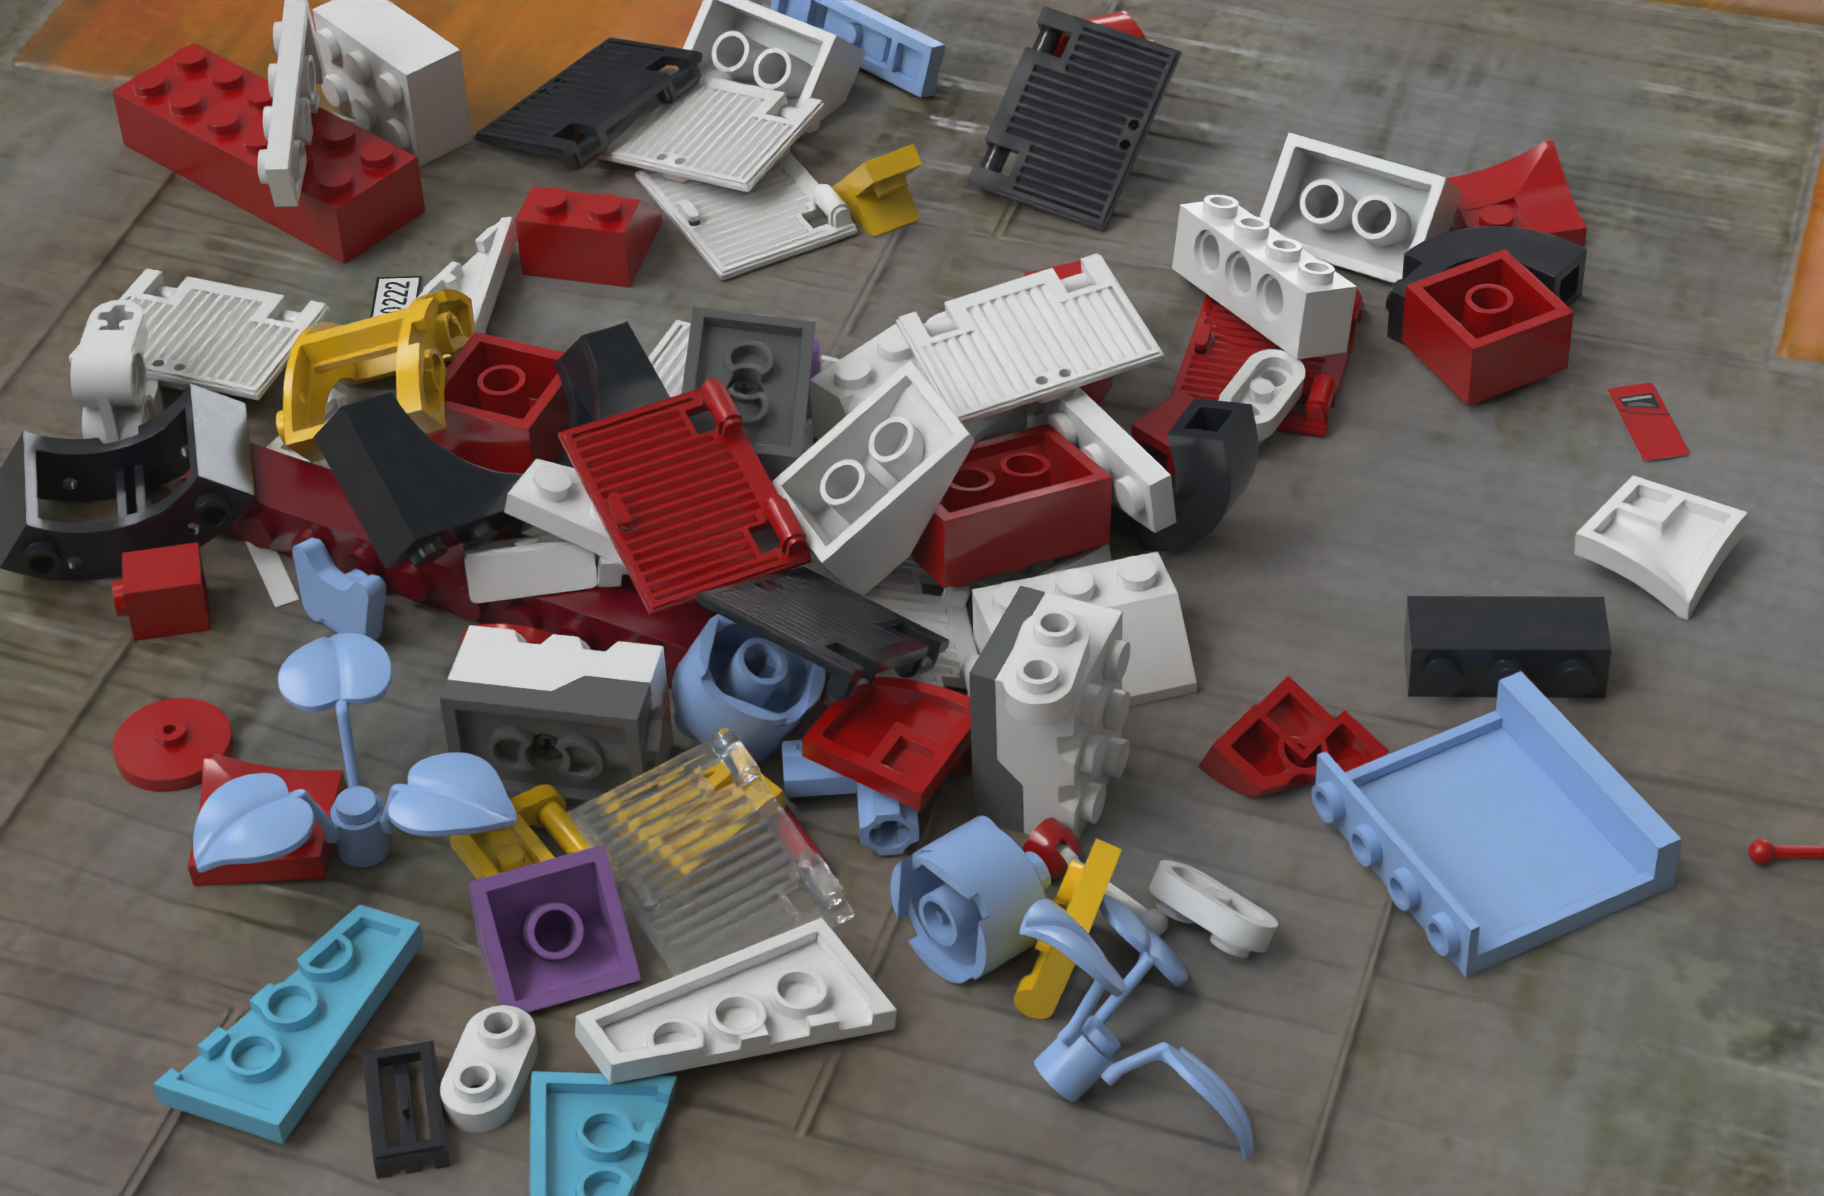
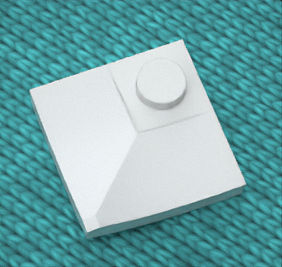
[1574,475,1748,620]

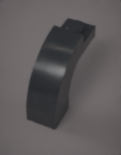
[1386,226,1587,346]
[1110,398,1259,551]

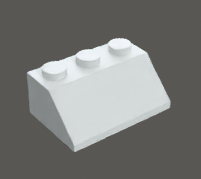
[674,0,866,138]
[1259,133,1462,284]
[972,551,1197,707]

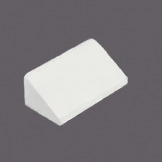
[464,533,598,603]

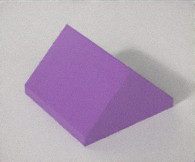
[468,844,642,1013]

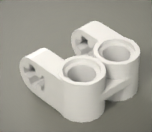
[70,299,163,444]

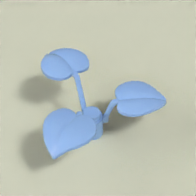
[193,633,517,873]
[1019,894,1254,1162]

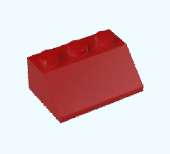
[911,424,1112,588]

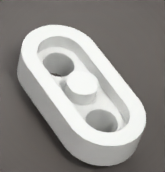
[1219,349,1305,441]
[1003,608,1090,725]
[1149,860,1278,958]
[440,1005,538,1133]

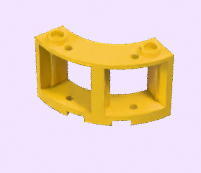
[276,289,476,463]

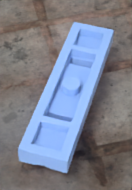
[770,0,946,98]

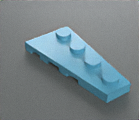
[153,904,424,1144]

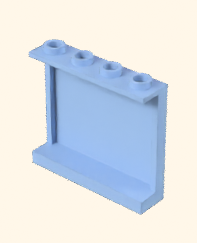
[1312,671,1682,978]

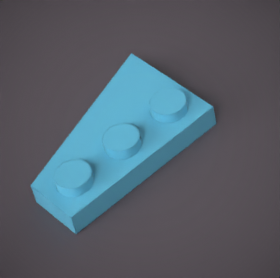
[529,1071,677,1196]

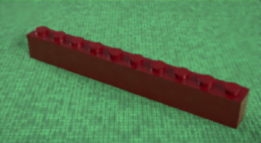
[182,443,717,689]

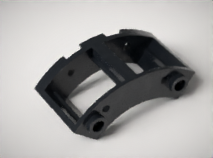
[0,383,255,580]

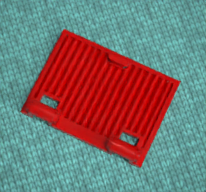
[1170,289,1365,438]
[558,378,812,617]

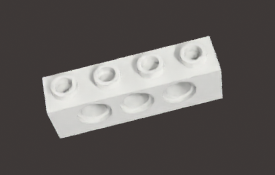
[1172,195,1357,359]

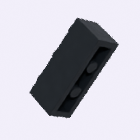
[1404,596,1612,698]

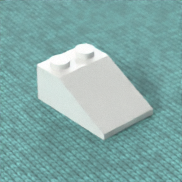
[772,360,975,596]

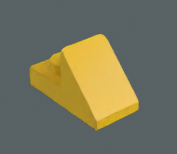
[832,144,923,236]

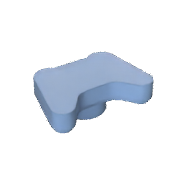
[292,538,386,640]

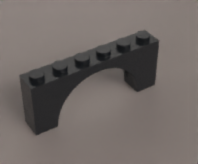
[314,321,671,569]

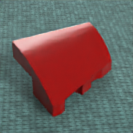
[1198,676,1389,797]

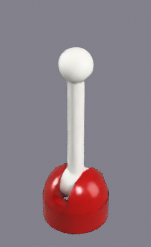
[1022,817,1168,936]

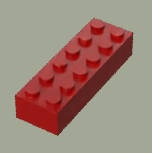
[112,43,425,264]

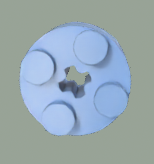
[672,614,825,762]
[890,816,1051,983]

